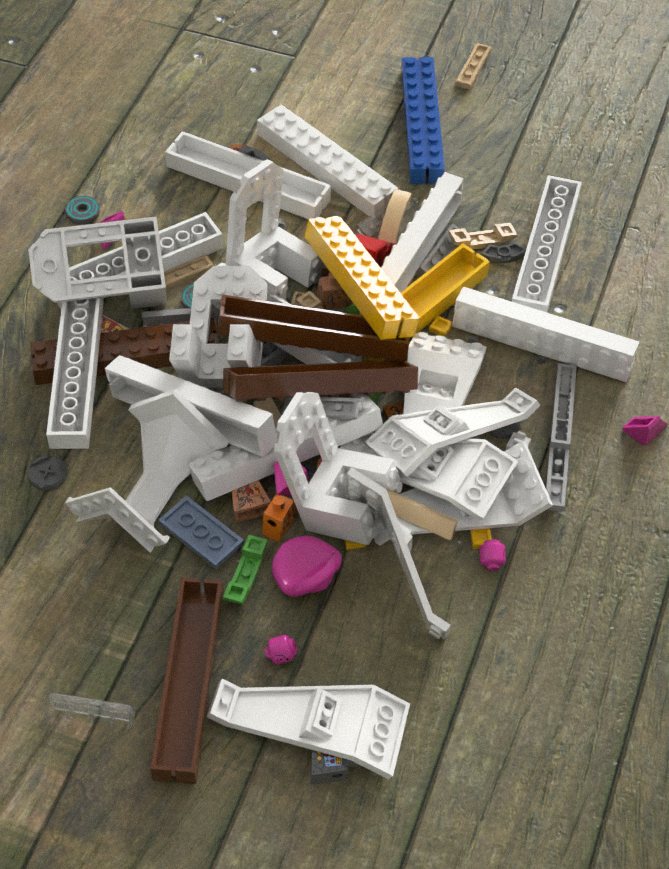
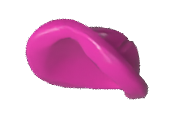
[272,536,342,597]

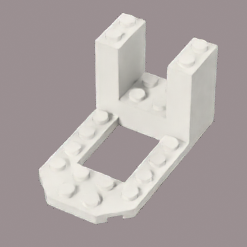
[226,159,322,301]
[28,217,167,309]
[169,266,268,388]
[274,392,402,545]

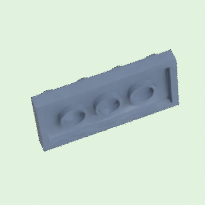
[158,496,244,569]

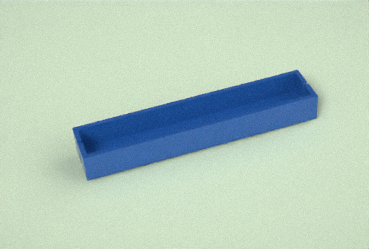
[401,57,445,184]

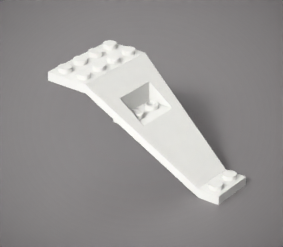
[403,332,487,471]

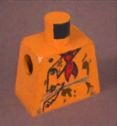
[262,494,297,543]

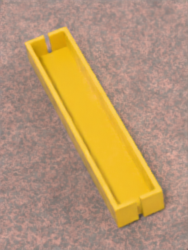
[305,216,419,340]
[362,243,490,362]

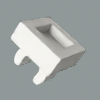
[506,431,531,450]

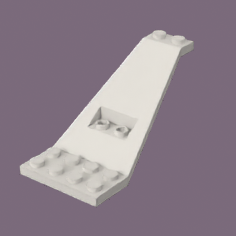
[364,388,541,477]
[340,432,518,522]
[372,440,553,545]
[347,467,450,640]
[207,679,410,779]

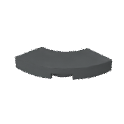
[480,241,527,263]

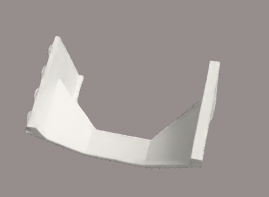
[65,389,230,553]

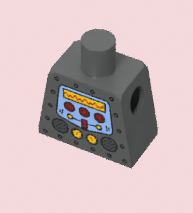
[312,750,361,784]

